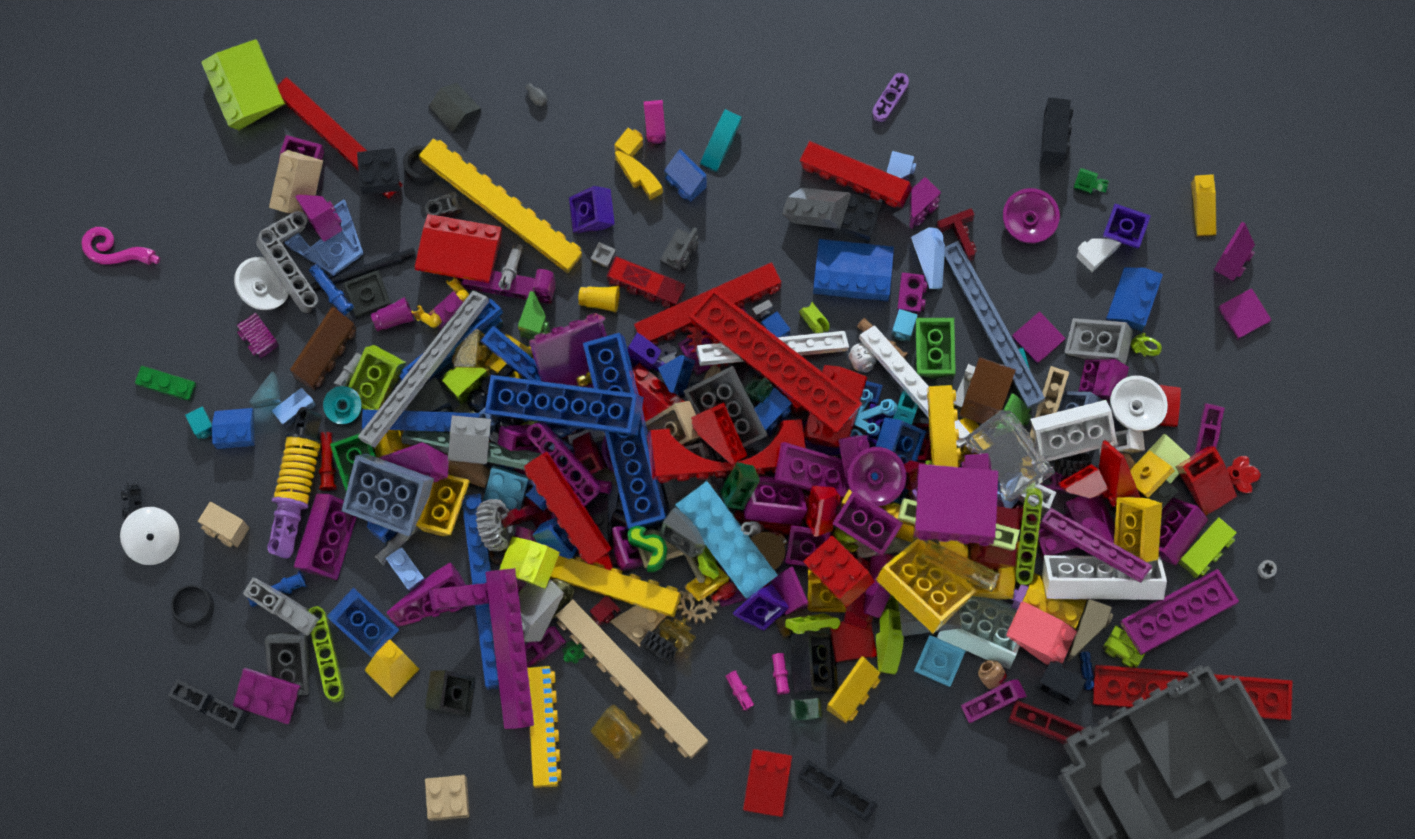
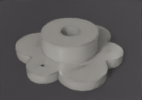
[657,343,677,363]

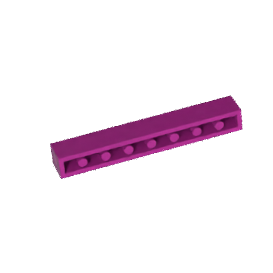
[485,568,534,729]

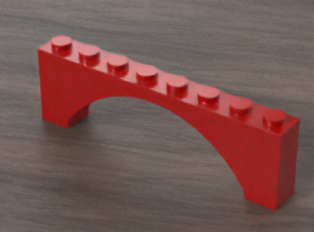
[647,419,806,483]

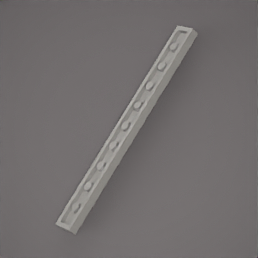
[358,291,489,447]

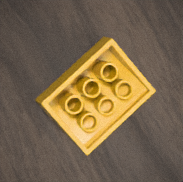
[876,538,977,634]

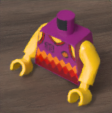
[411,277,469,329]

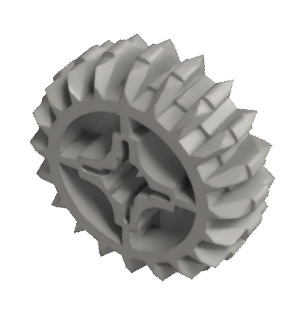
[476,499,514,551]

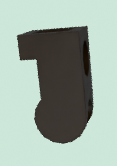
[775,609,812,640]

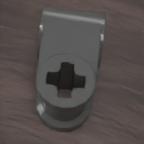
[425,192,463,217]

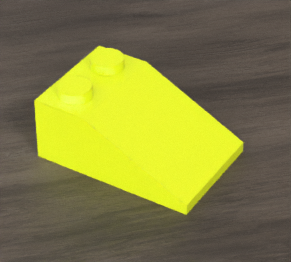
[499,536,560,589]

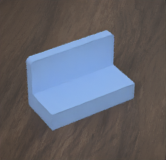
[272,388,316,428]

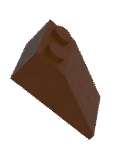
[959,357,1016,428]

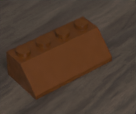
[290,307,356,391]

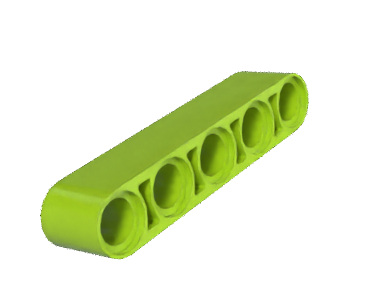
[1016,488,1043,585]
[308,607,344,702]

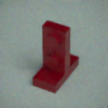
[936,208,977,261]
[501,497,552,529]

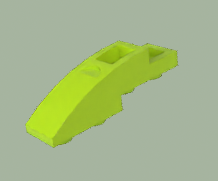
[876,595,904,674]

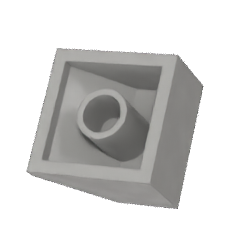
[448,415,491,464]

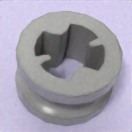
[1258,560,1277,579]

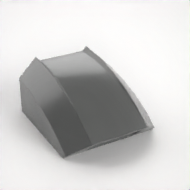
[658,507,706,557]

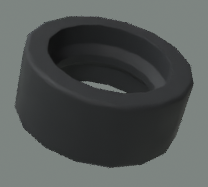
[403,145,437,183]

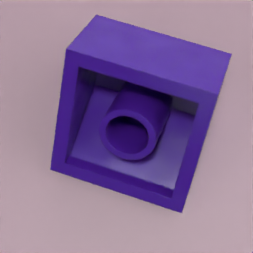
[569,186,615,233]
[1103,204,1151,249]

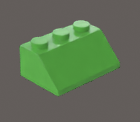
[916,318,955,379]

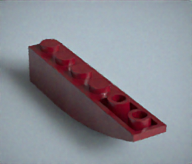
[1008,701,1085,744]

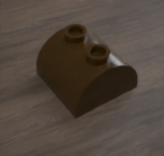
[750,532,788,570]

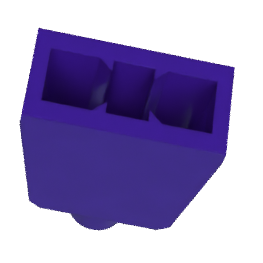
[627,332,666,374]

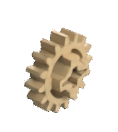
[678,585,719,624]

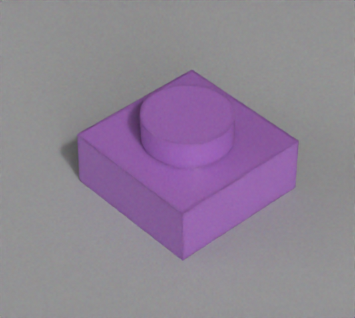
[1010,584,1028,610]

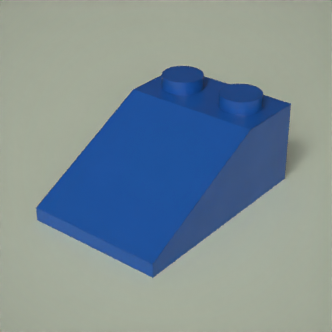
[327,588,399,658]

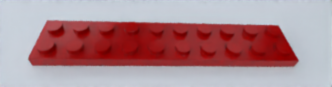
[689,288,862,434]
[1093,665,1292,721]

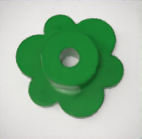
[562,641,585,663]

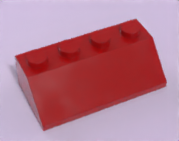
[632,363,685,422]
[804,365,867,448]

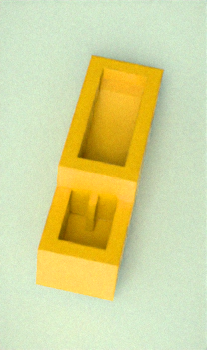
[615,151,663,200]

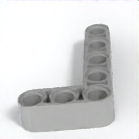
[256,211,318,313]

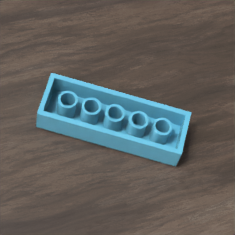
[675,481,778,599]

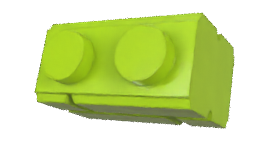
[1102,626,1146,668]

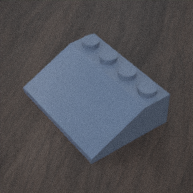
[342,454,434,536]

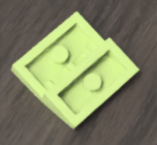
[1144,433,1191,484]

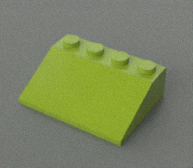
[201,39,285,131]

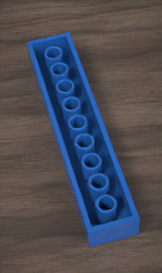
[583,333,668,529]

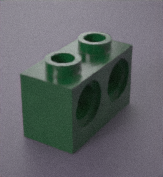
[720,462,760,510]

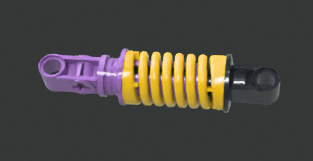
[267,407,322,559]

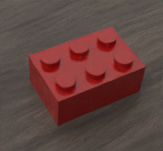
[803,535,875,608]

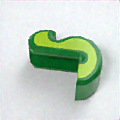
[628,526,668,572]

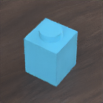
[892,309,917,341]

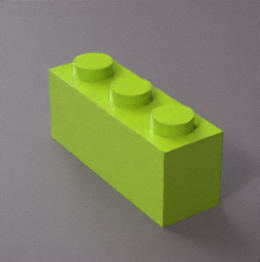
[1178,517,1237,578]

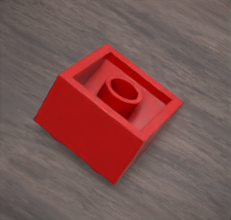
[806,486,840,537]

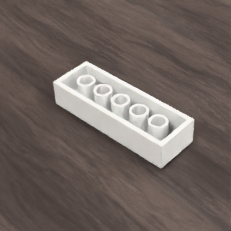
[1042,555,1167,600]

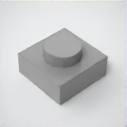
[591,242,616,268]
[752,300,773,320]

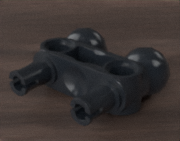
[466,363,526,435]

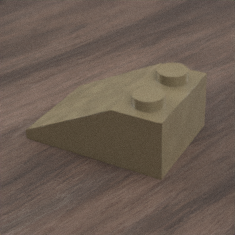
[1066,599,1113,662]

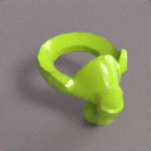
[1130,333,1162,356]

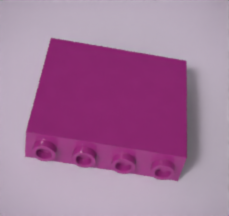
[529,313,607,388]
[914,464,998,546]

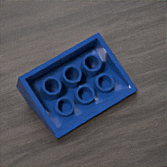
[813,239,894,302]

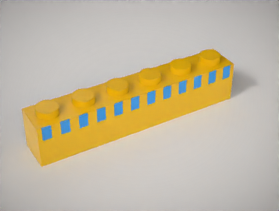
[527,666,562,788]

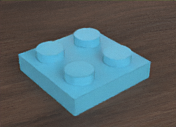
[483,465,529,511]
[914,635,966,687]

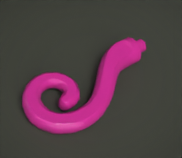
[81,227,160,265]

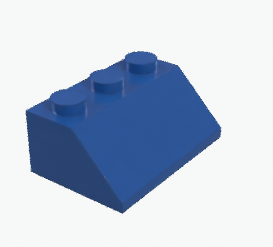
[1106,267,1163,332]

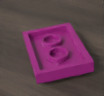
[233,668,300,724]

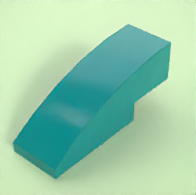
[700,109,742,172]

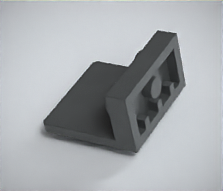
[660,228,699,272]

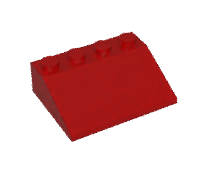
[415,214,502,283]

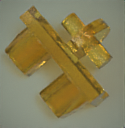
[659,617,696,652]

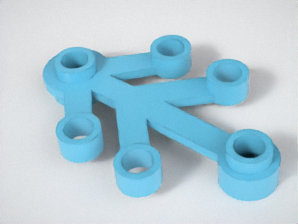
[850,389,898,436]

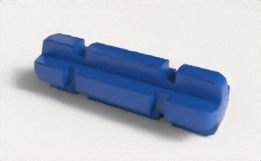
[1079,651,1094,690]

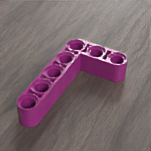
[462,269,556,304]
[527,422,601,519]

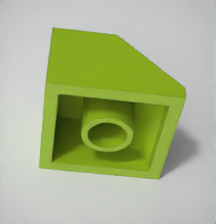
[442,367,488,405]

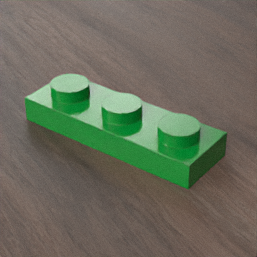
[135,366,196,401]

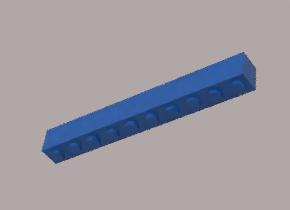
[462,493,499,690]

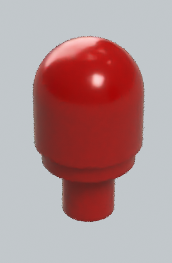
[711,582,737,602]

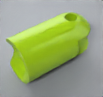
[799,302,830,334]
[833,527,859,552]

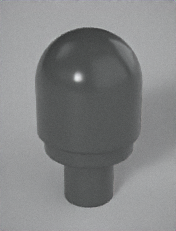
[525,83,547,106]

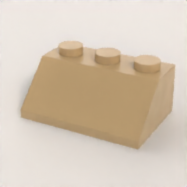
[269,150,323,213]

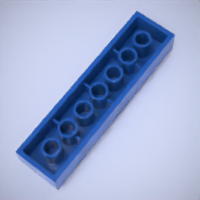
[485,375,644,436]

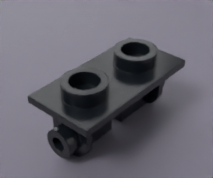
[121,483,142,519]

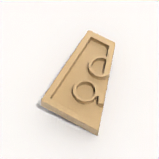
[610,606,667,647]

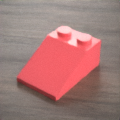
[1006,602,1077,665]

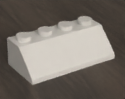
[1030,400,1117,463]

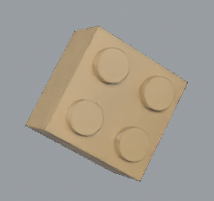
[198,502,250,548]
[425,775,470,821]

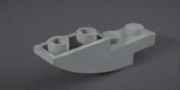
[243,577,319,636]

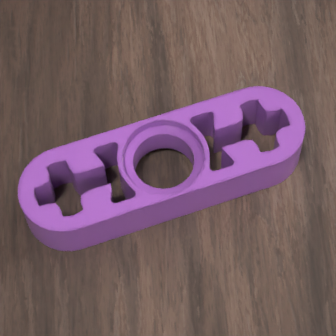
[872,73,909,122]

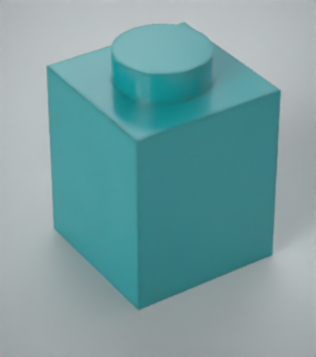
[185,406,212,439]

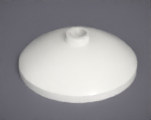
[234,257,289,310]
[1110,376,1168,431]
[120,507,179,565]

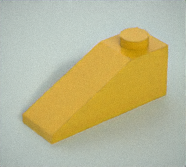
[1191,174,1216,236]

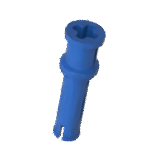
[309,264,354,315]
[248,571,307,607]

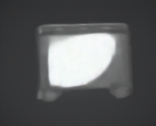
[965,410,1055,502]

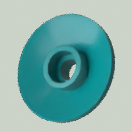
[323,386,362,424]

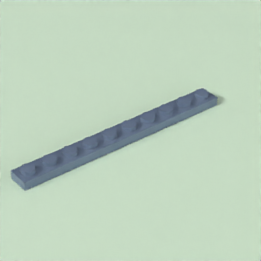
[944,241,1045,409]

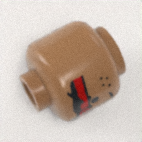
[978,660,1007,689]

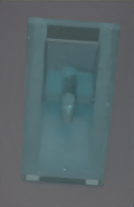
[249,372,282,409]

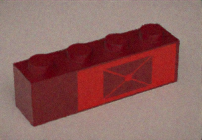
[607,256,686,309]

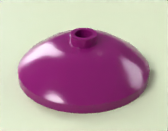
[1003,188,1060,243]
[847,447,906,506]

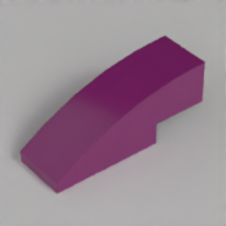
[1194,403,1225,454]
[525,626,566,668]

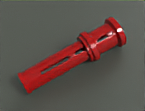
[319,432,336,491]

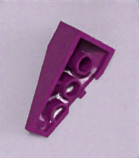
[387,562,466,627]

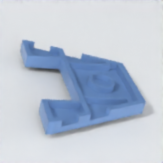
[285,199,364,276]

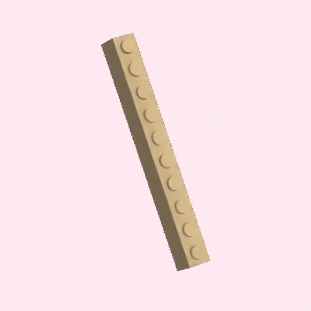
[556,600,708,759]

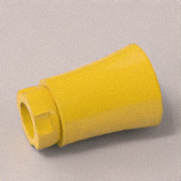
[578,286,620,313]

